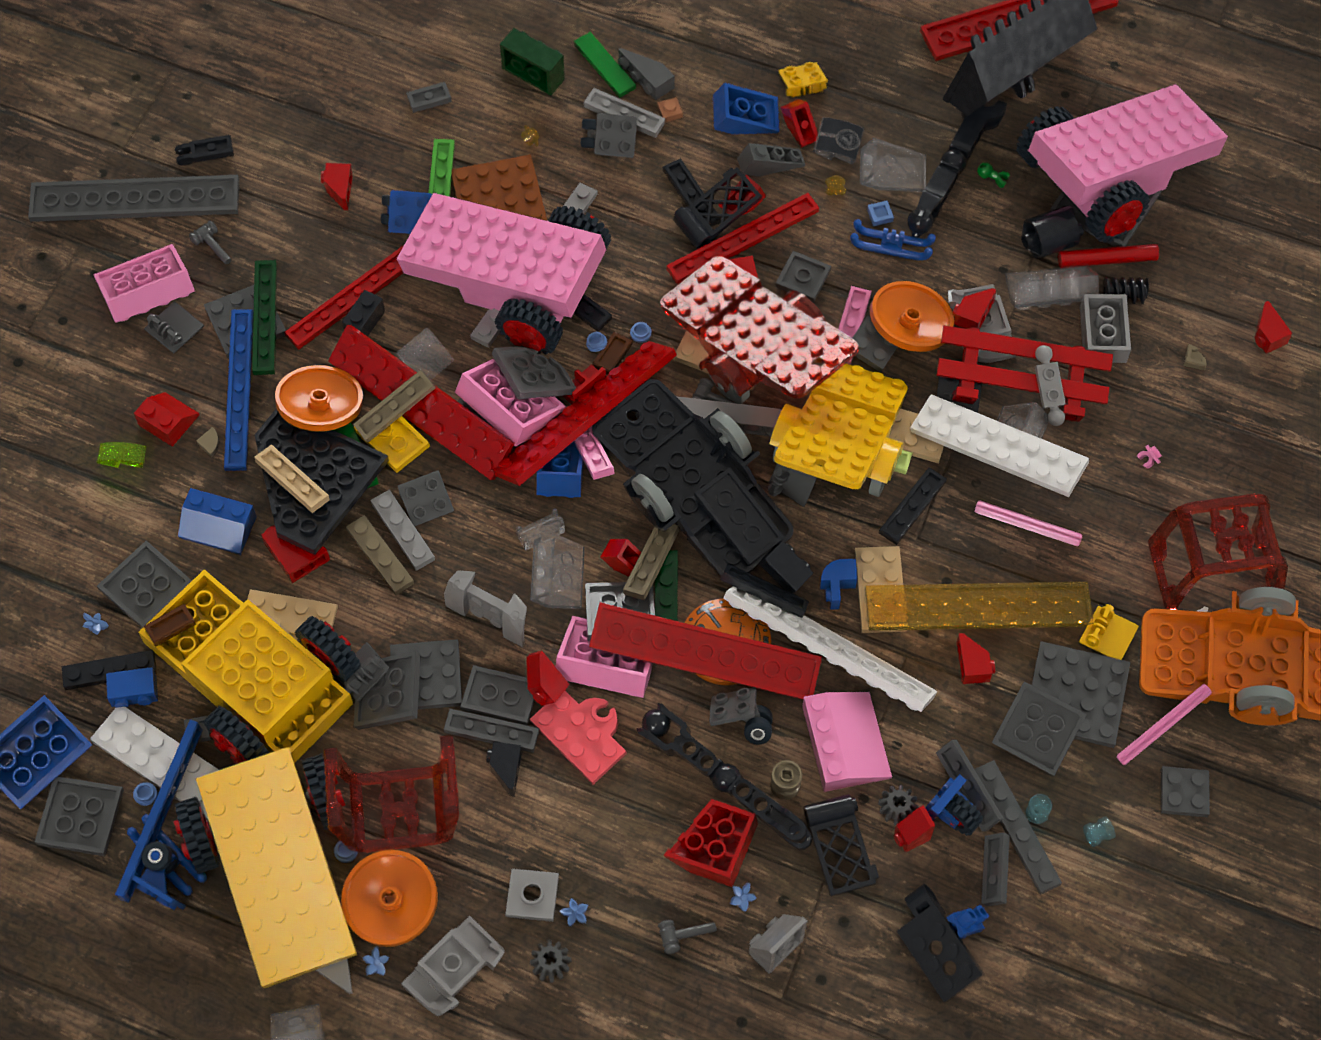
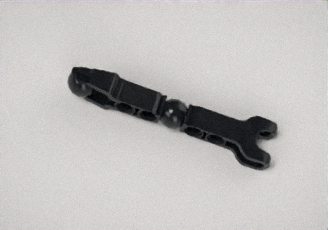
[907,100,1007,238]
[636,703,812,850]

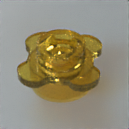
[521,125,539,146]
[825,175,846,196]

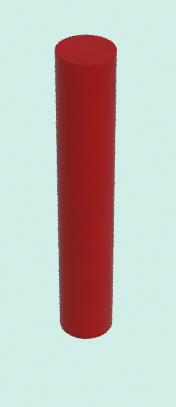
[1058,244,1159,268]

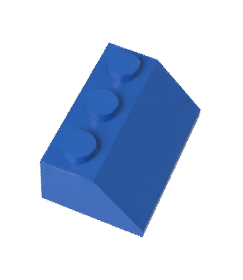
[178,488,257,555]

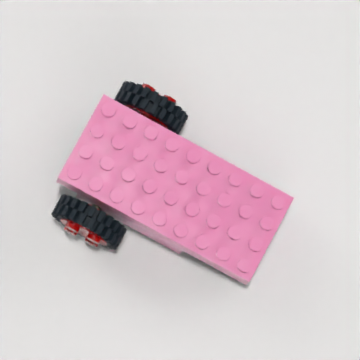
[1016,84,1228,243]
[397,193,611,355]

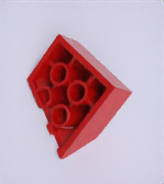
[664,799,758,887]

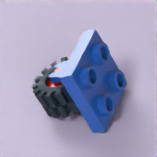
[925,774,983,836]

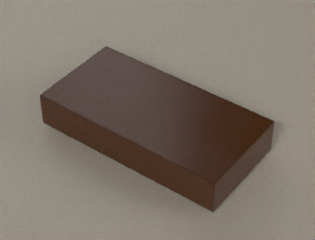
[592,332,632,375]
[144,604,196,647]

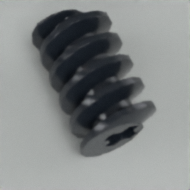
[1102,277,1149,305]

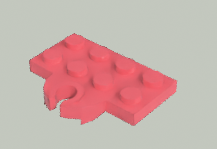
[530,691,627,785]

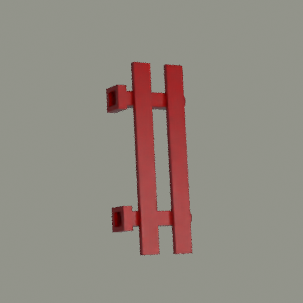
[936,325,1113,422]

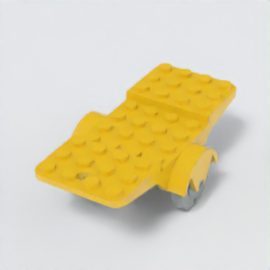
[769,359,908,497]

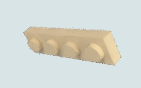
[254,444,329,513]

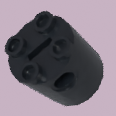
[1021,205,1084,259]

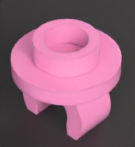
[1137,445,1162,469]

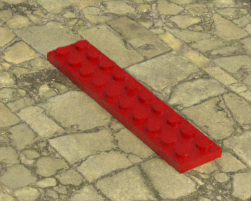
[920,0,1118,62]
[328,325,515,480]
[493,341,677,486]
[588,602,822,700]

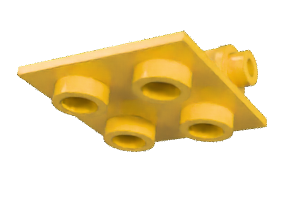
[778,62,828,98]
[1079,604,1139,660]

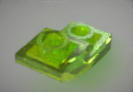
[97,442,146,468]

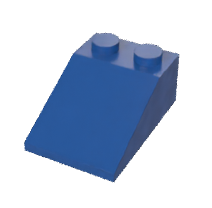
[713,83,779,134]
[537,441,584,498]

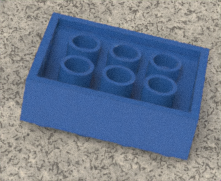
[0,695,92,810]

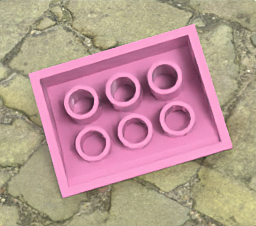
[94,244,195,323]
[455,359,566,447]
[556,616,653,698]
[802,692,892,792]

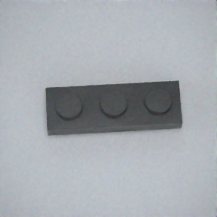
[982,832,1010,907]

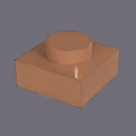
[657,97,683,122]

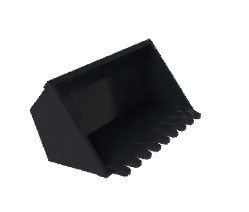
[943,0,1098,116]

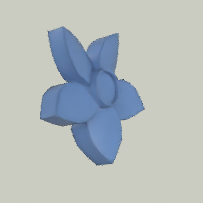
[83,613,109,635]
[730,883,757,912]
[560,899,588,926]
[362,947,390,975]

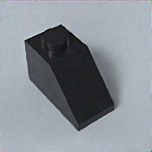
[486,742,522,797]

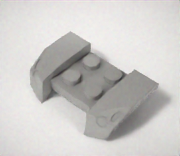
[948,284,1016,363]
[444,571,527,647]
[401,916,505,1016]

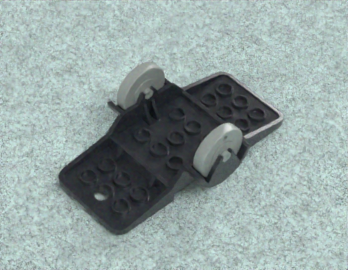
[592,379,794,577]

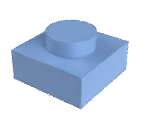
[867,201,894,227]

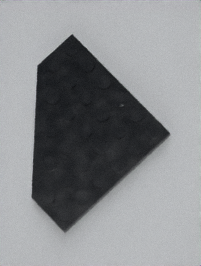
[254,408,389,555]

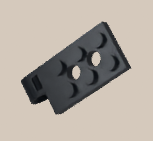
[897,884,985,1002]

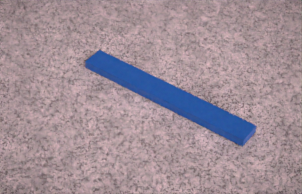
[224,310,254,471]
[115,720,203,903]

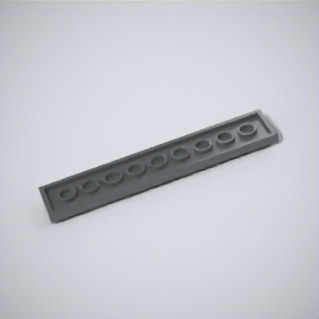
[28,175,240,222]

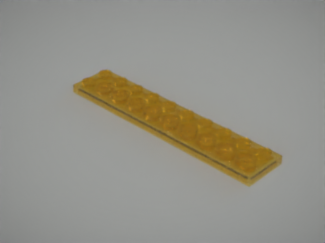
[865,582,1094,631]

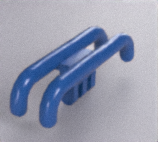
[850,219,936,261]
[127,814,207,896]

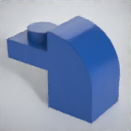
[820,559,857,610]

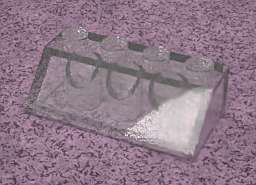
[1005,266,1099,310]

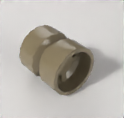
[770,760,802,800]

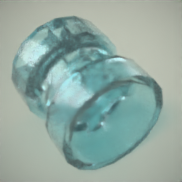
[1026,794,1052,824]
[1083,816,1116,847]

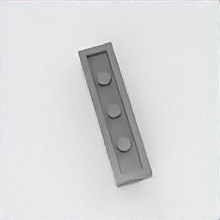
[584,88,665,138]
[370,489,435,571]

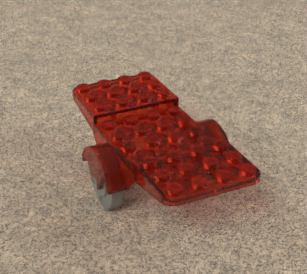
[660,256,859,404]

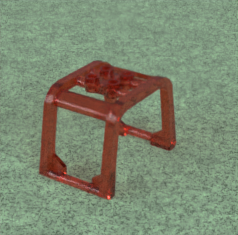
[1148,494,1288,610]
[324,736,460,852]

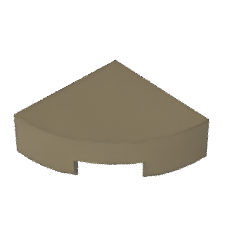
[1184,344,1206,370]
[196,427,219,457]

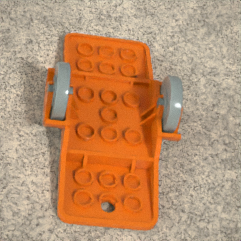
[1139,587,1321,725]

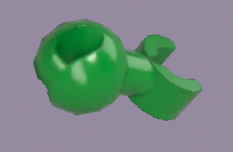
[977,162,1010,188]

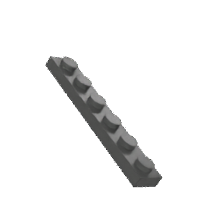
[974,760,1062,895]

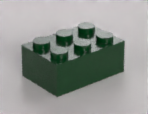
[500,28,565,96]

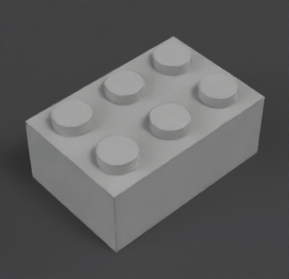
[1080,294,1131,363]

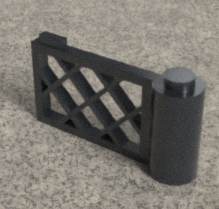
[673,167,763,249]
[803,794,879,897]

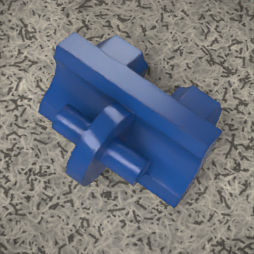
[947,905,989,939]

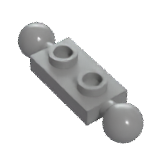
[1035,345,1066,426]

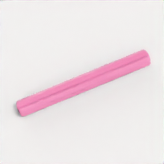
[975,501,1082,546]
[1117,684,1212,765]

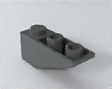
[618,48,675,100]
[737,143,805,176]

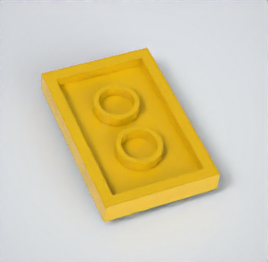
[354,416,430,473]

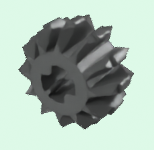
[878,785,919,826]
[530,940,571,983]

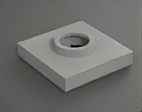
[506,869,559,922]

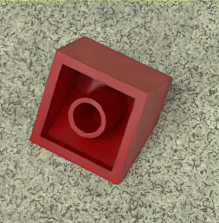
[134,392,200,447]

